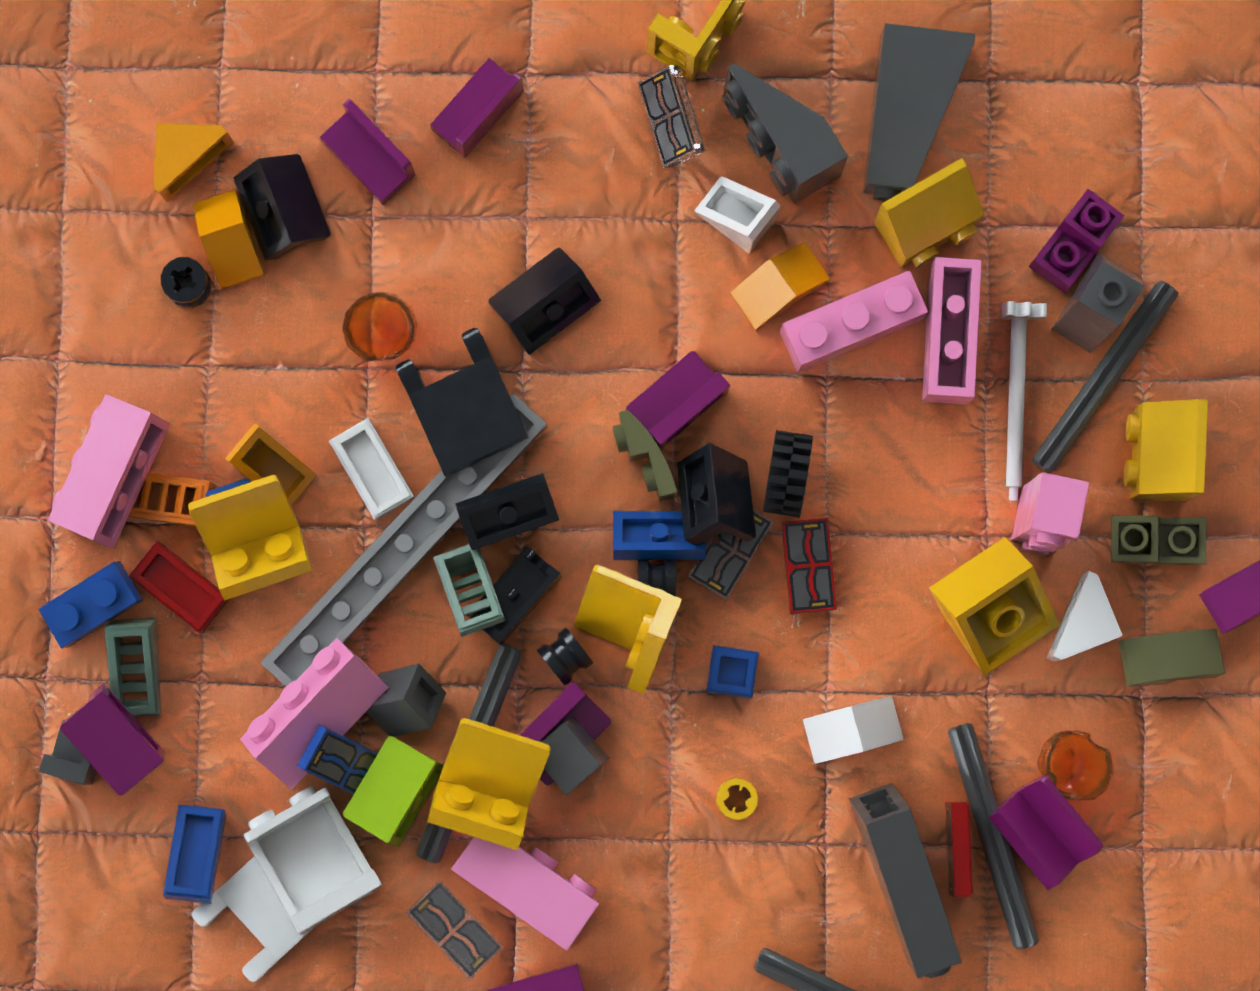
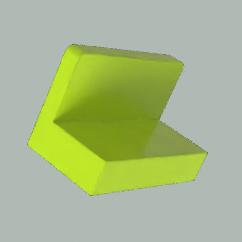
[343,736,444,847]

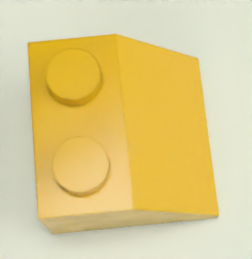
[874,158,985,268]
[1124,399,1208,502]
[929,537,1060,676]

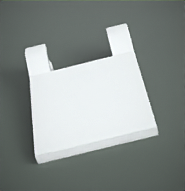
[192,856,316,982]

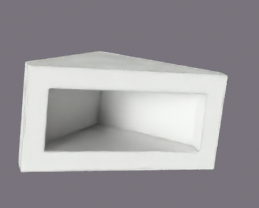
[694,176,780,254]
[1046,571,1123,662]
[802,695,904,764]

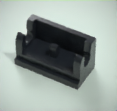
[466,547,561,645]

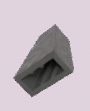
[863,23,975,202]
[1052,252,1144,352]
[849,783,962,978]

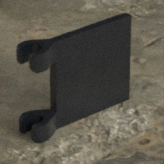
[396,328,529,477]

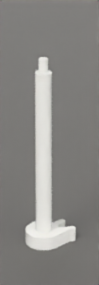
[1001,301,1047,501]

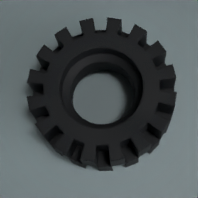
[763,430,813,518]

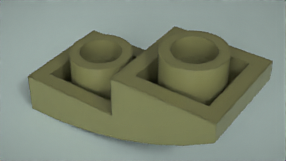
[612,410,678,501]
[1111,516,1207,565]
[1119,629,1225,687]

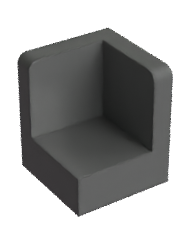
[366,664,446,737]
[542,717,609,795]
[39,720,97,785]

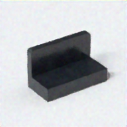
[233,154,331,260]
[488,248,602,355]
[677,443,756,546]
[455,473,559,551]

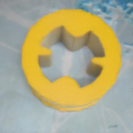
[716,778,758,820]

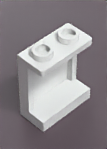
[244,786,382,935]

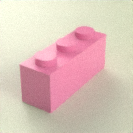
[922,257,982,405]
[780,270,928,374]
[48,394,170,549]
[1011,472,1089,556]
[240,638,389,789]
[451,837,599,951]

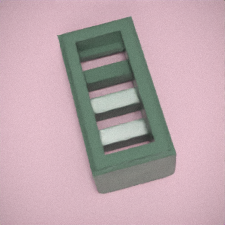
[433,544,505,637]
[104,618,161,717]

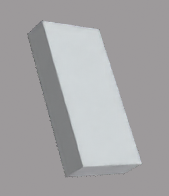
[329,418,415,521]

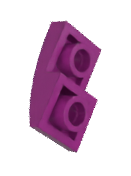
[1029,189,1125,293]
[1199,561,1260,634]

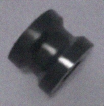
[161,257,211,308]
[638,560,676,596]
[537,627,594,686]

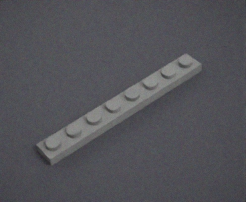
[261,393,547,687]

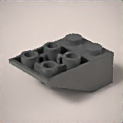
[722,64,848,204]

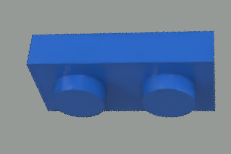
[613,511,706,560]
[39,561,143,648]

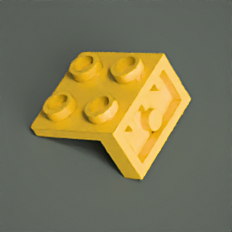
[647,0,746,81]
[188,475,312,601]
[574,565,682,694]
[427,718,551,850]

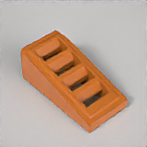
[128,473,215,528]

